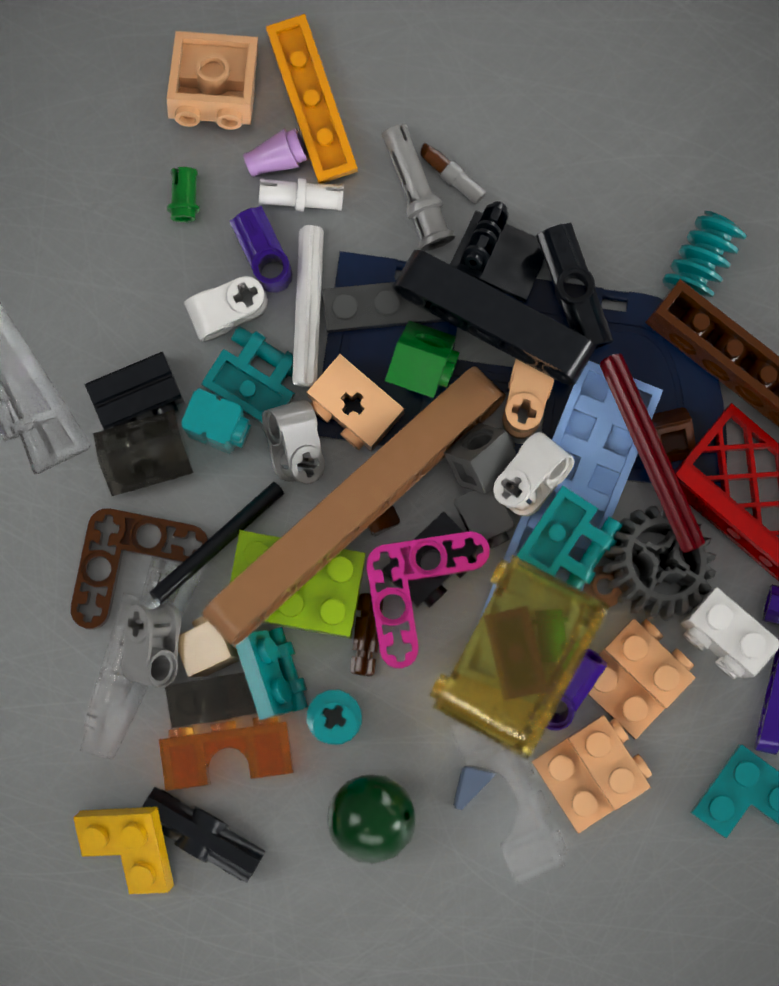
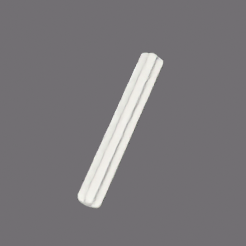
[292,225,324,387]

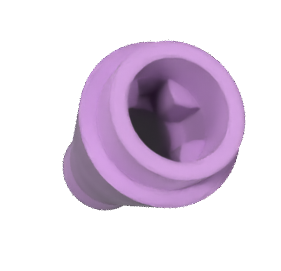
[243,128,308,177]

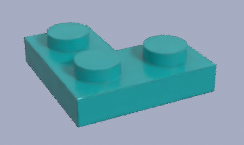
[690,744,779,838]

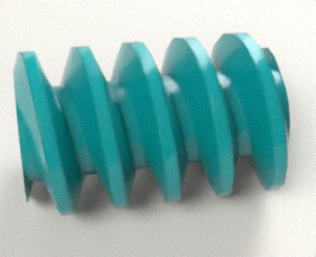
[662,211,747,297]
[307,690,362,745]

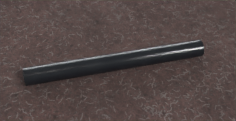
[149,482,284,604]

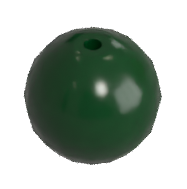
[328,774,415,864]

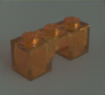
[159,716,295,791]

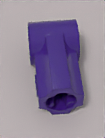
[229,206,293,293]
[536,643,607,731]

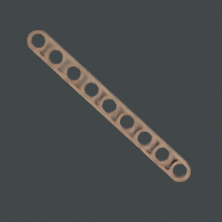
[202,366,506,646]

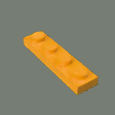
[266,14,358,184]

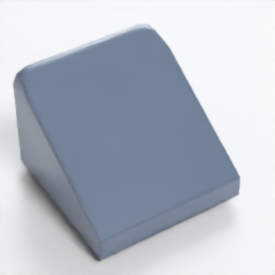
[453,766,496,810]

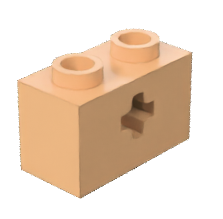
[307,354,404,452]

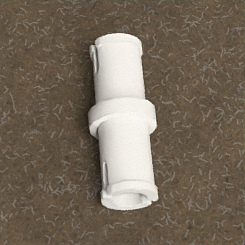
[258,178,344,212]

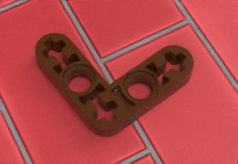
[71,508,208,629]

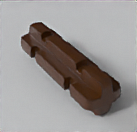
[350,593,384,676]

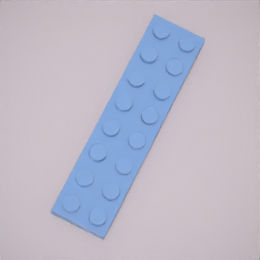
[458,360,663,705]

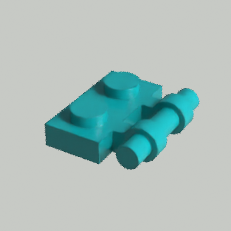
[201,326,295,423]
[516,485,623,597]
[235,627,308,720]

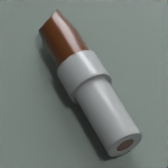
[420,143,486,205]

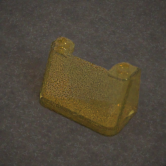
[429,554,609,760]

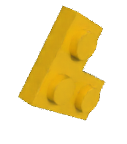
[73,807,174,894]

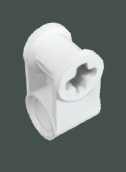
[184,276,268,342]
[493,432,574,517]

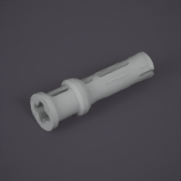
[382,124,455,251]

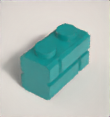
[181,388,252,454]

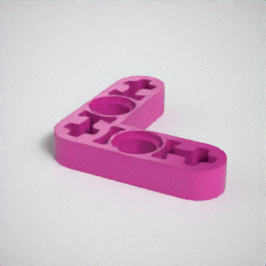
[367,531,490,669]

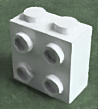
[680,587,779,679]

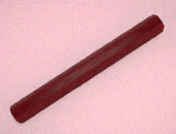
[600,353,705,553]

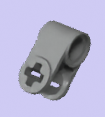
[262,399,325,484]
[121,603,181,688]

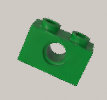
[385,320,460,398]

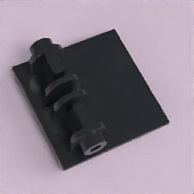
[450,201,545,302]

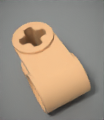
[502,358,554,439]

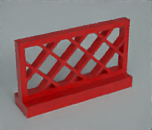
[674,403,779,581]

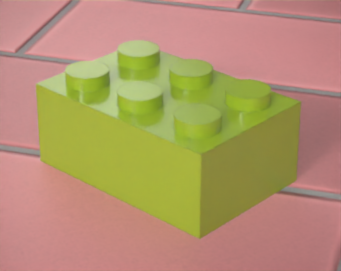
[230,530,366,639]

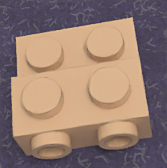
[166,31,258,130]
[588,619,696,739]
[531,715,652,834]

